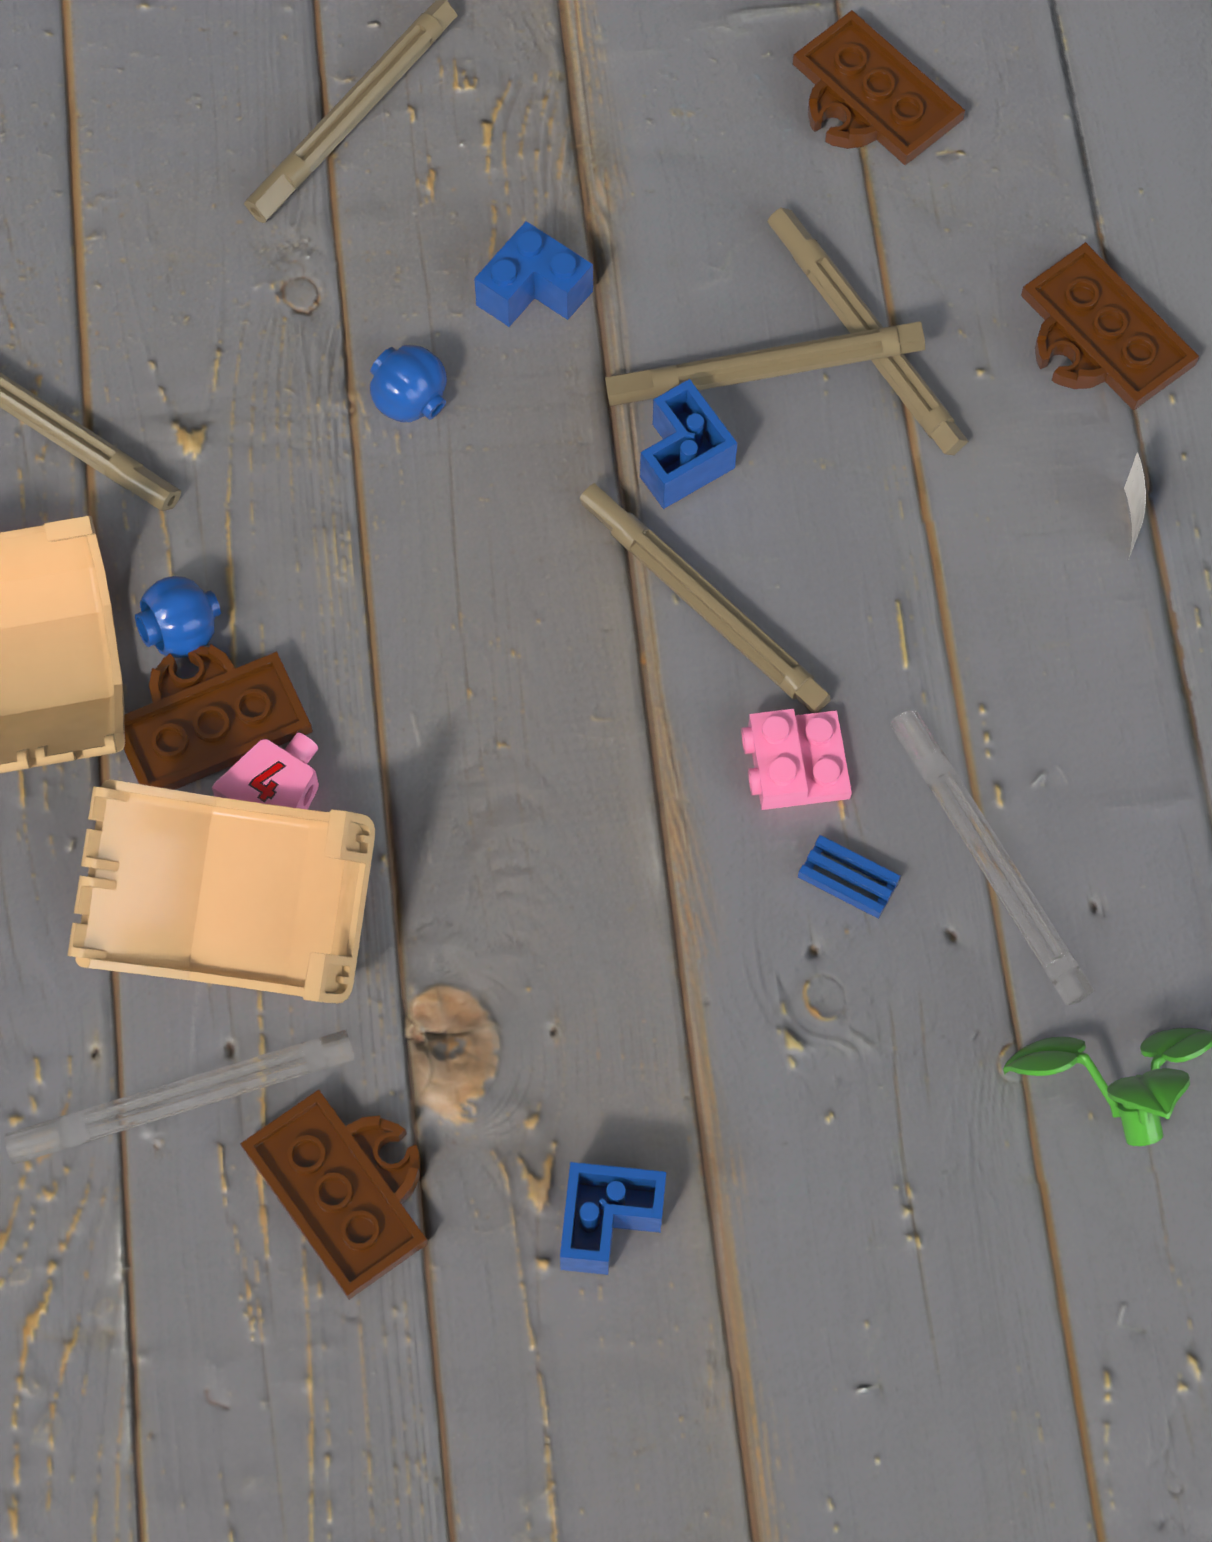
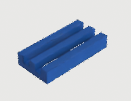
[798,835,901,919]

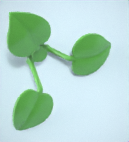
[1003,1028,1212,1146]

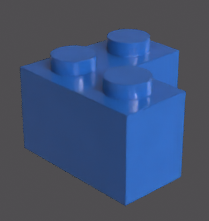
[474,221,593,327]
[640,379,737,509]
[560,1162,666,1275]

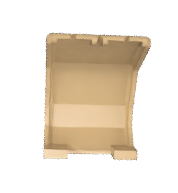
[0,516,125,774]
[67,780,375,1004]

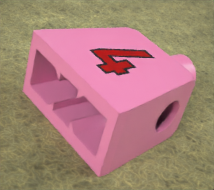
[212,733,319,810]

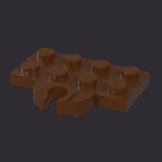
[792,10,965,165]
[1021,242,1199,411]
[124,644,313,790]
[240,1089,428,1300]

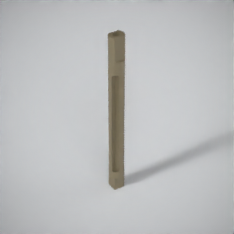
[244,0,458,223]
[767,207,969,456]
[605,321,925,406]
[0,372,181,511]
[579,483,831,713]

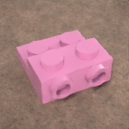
[741,709,852,810]

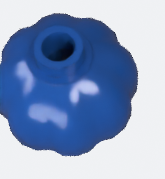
[370,345,447,422]
[135,576,221,658]

